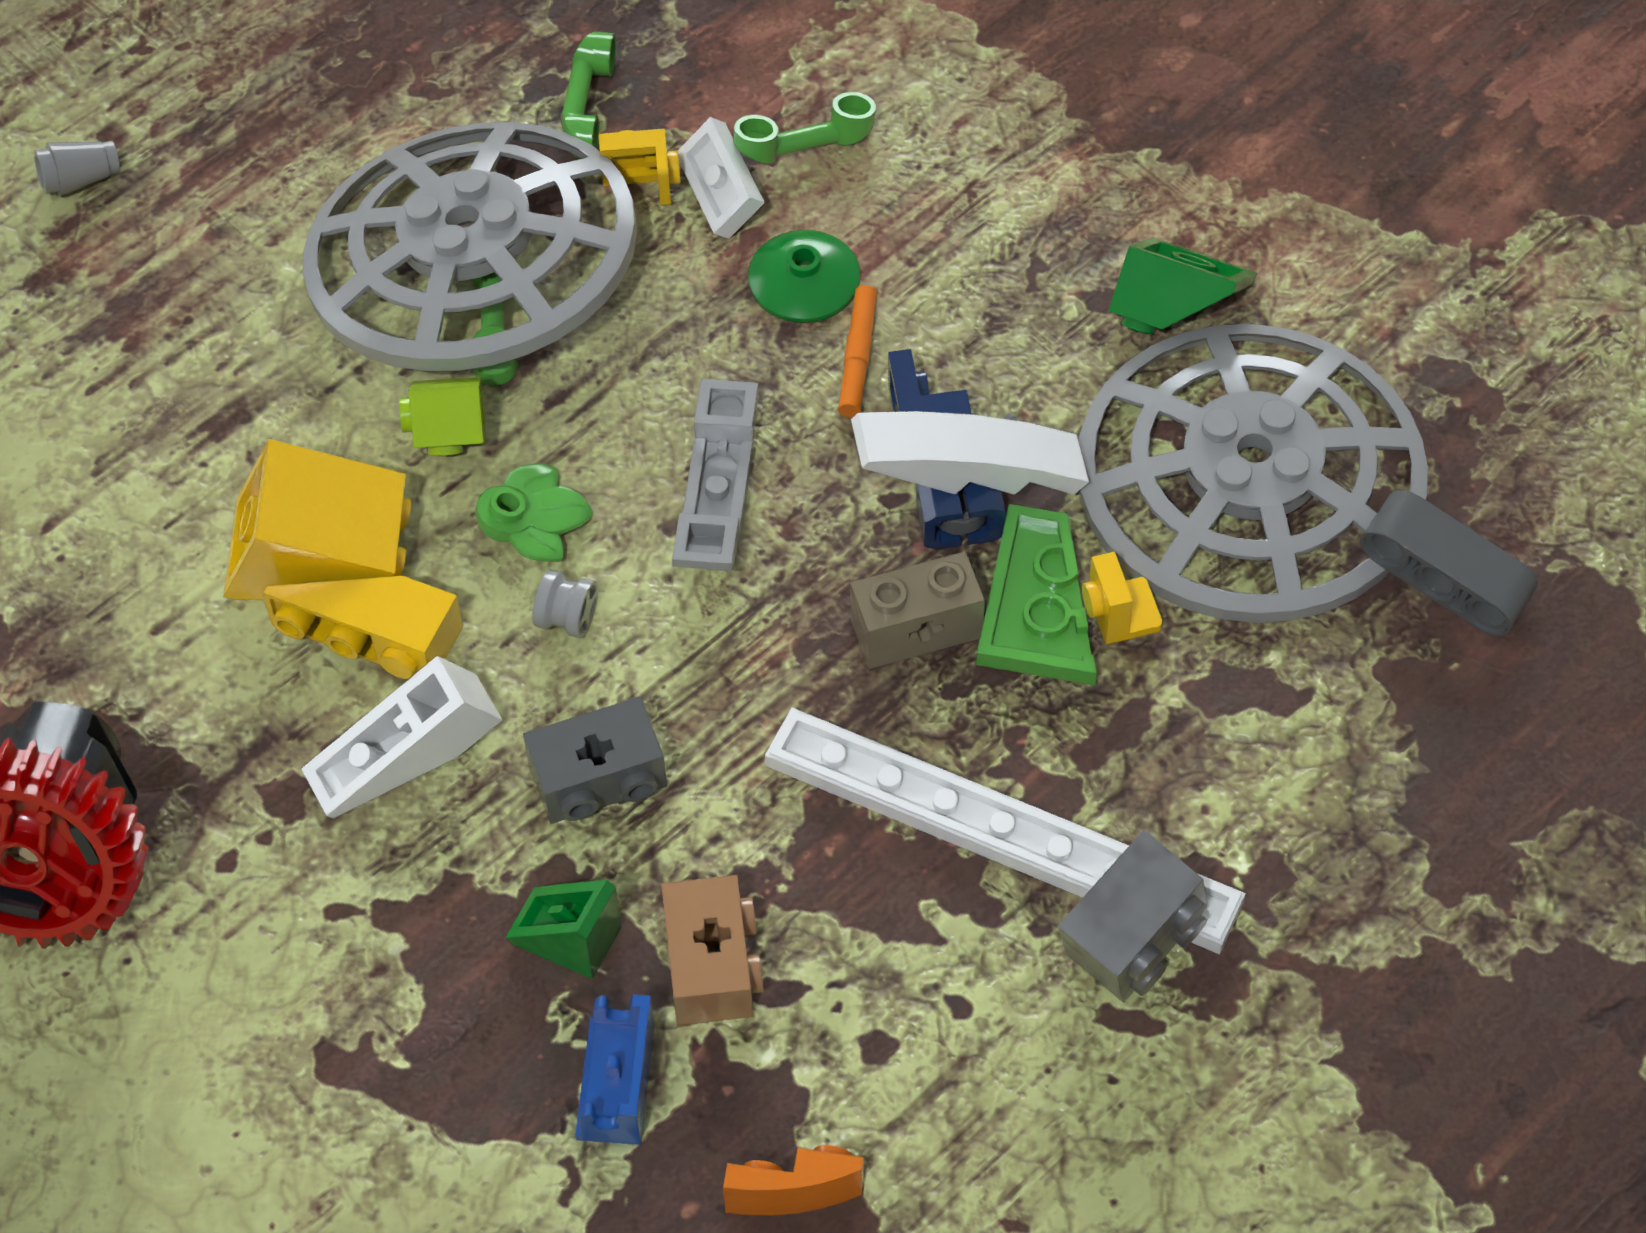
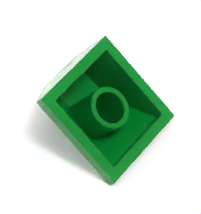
[1108,237,1257,334]

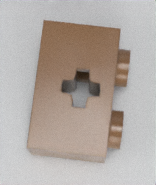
[661,875,764,1026]

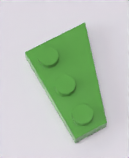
[976,504,1097,686]

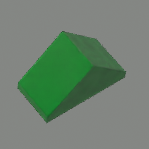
[505,880,622,979]

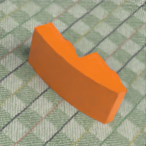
[723,1145,864,1216]

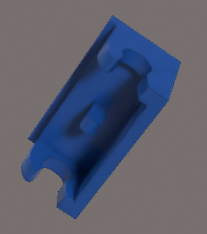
[575,994,655,1145]

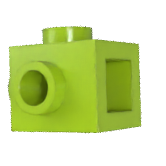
[399,376,487,456]

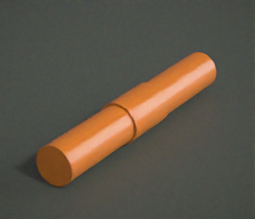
[838,285,878,418]

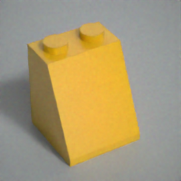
[223,439,411,600]

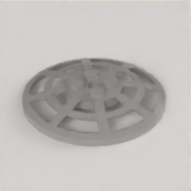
[303,122,637,371]
[1078,324,1428,623]

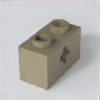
[850,551,985,669]

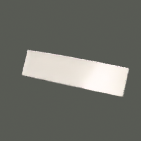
[851,411,1089,495]

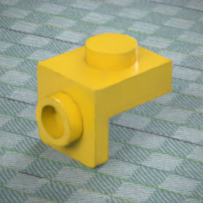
[599,129,680,205]
[1082,552,1162,645]

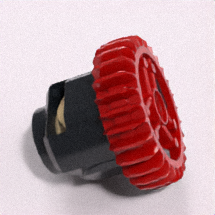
[0,702,148,949]

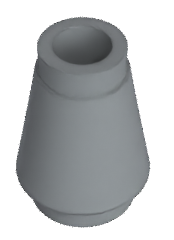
[34,141,120,197]

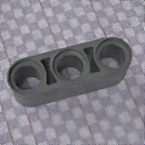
[1360,490,1538,636]

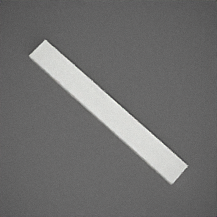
[765,708,1246,954]

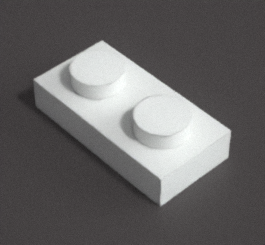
[678,117,765,239]

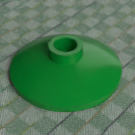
[748,230,860,323]

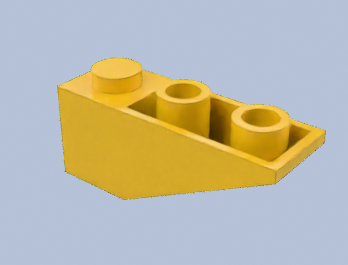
[263,576,463,679]

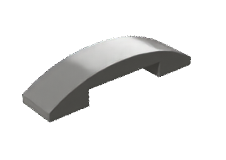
[672,379,758,571]

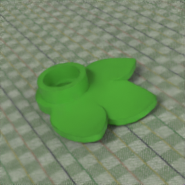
[475,464,593,562]

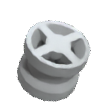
[532,569,598,639]

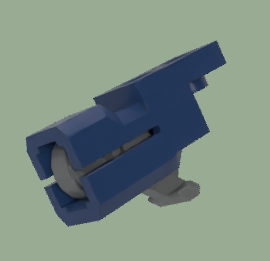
[888,349,1017,549]

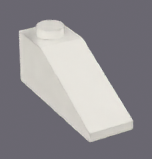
[302,656,502,818]

